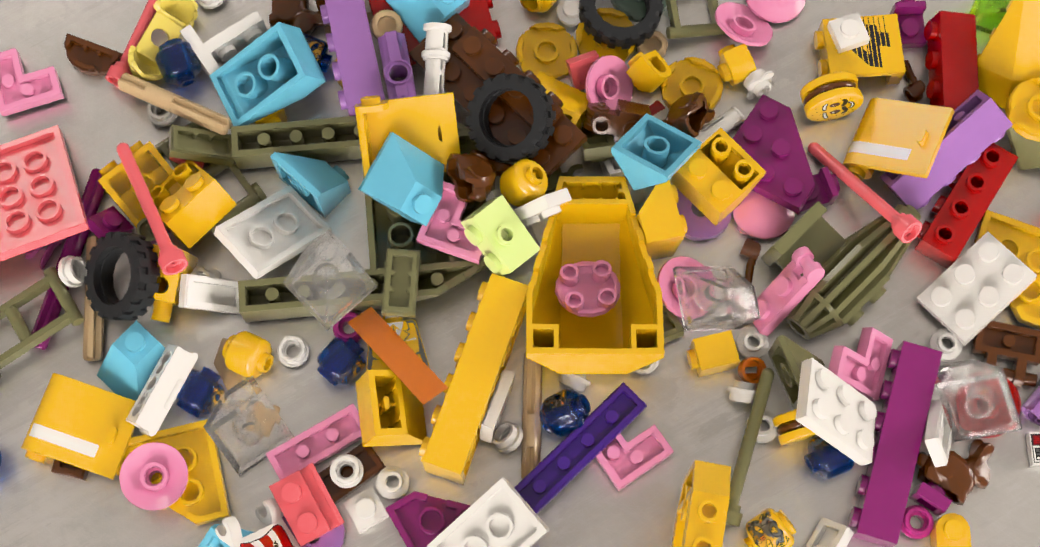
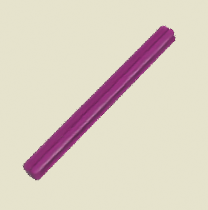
[31,168,105,350]

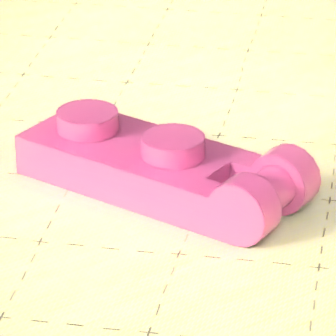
[745,246,825,336]

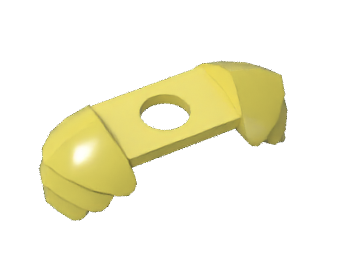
[128,0,198,81]

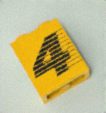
[814,14,906,85]

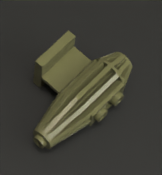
[761,201,921,340]

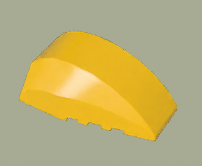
[526,176,665,374]

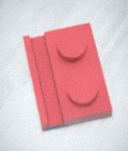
[269,463,345,547]

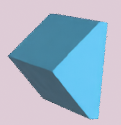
[611,113,702,190]

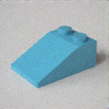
[209,22,327,126]

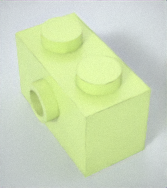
[460,195,540,276]

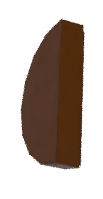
[64,33,123,76]

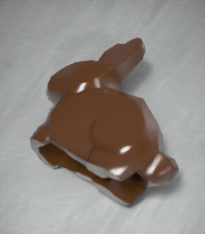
[269,0,330,37]
[662,92,715,138]
[446,149,514,203]
[917,439,994,505]

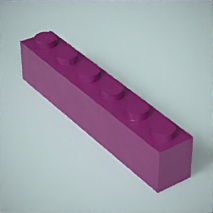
[848,341,943,547]

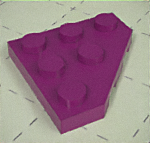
[733,94,815,214]
[385,491,470,547]

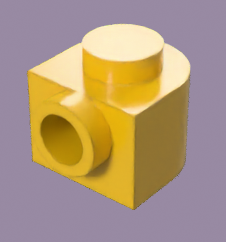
[717,44,756,86]
[626,50,671,93]
[930,513,971,547]

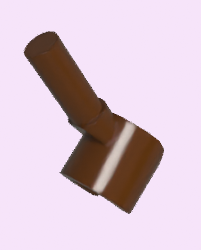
[903,60,926,103]
[740,238,761,286]

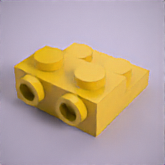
[97,140,173,228]

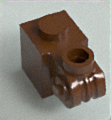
[583,99,652,142]

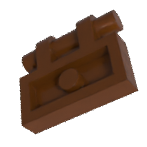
[968,321,1040,388]

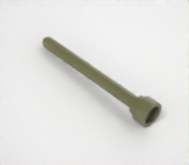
[726,368,775,527]

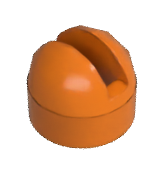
[737,357,766,383]

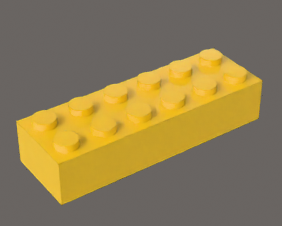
[419,273,528,485]

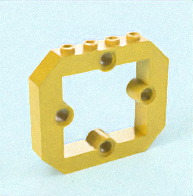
[671,460,731,547]

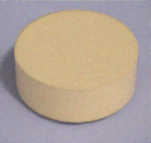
[371,10,403,40]
[636,30,668,58]

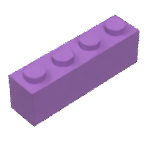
[320,0,385,116]
[880,90,1013,210]

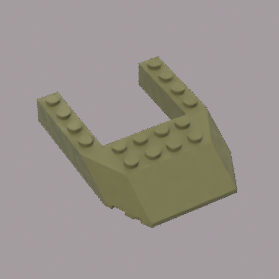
[231,116,495,323]

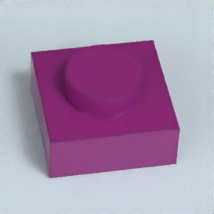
[88,206,134,239]
[909,482,952,517]

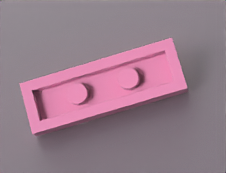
[266,403,362,480]

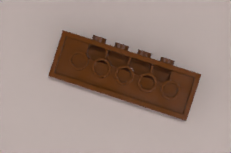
[409,13,588,178]

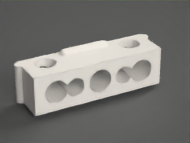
[125,344,198,436]

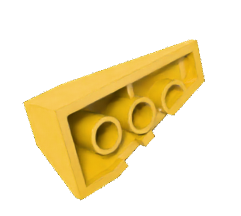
[977,0,1040,109]

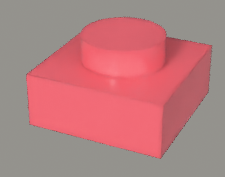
[566,50,599,91]

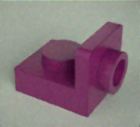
[890,0,927,49]
[797,166,840,216]

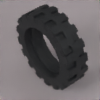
[578,0,664,50]
[466,73,556,162]
[84,232,160,321]

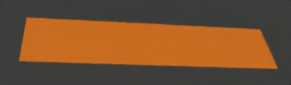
[347,307,448,405]

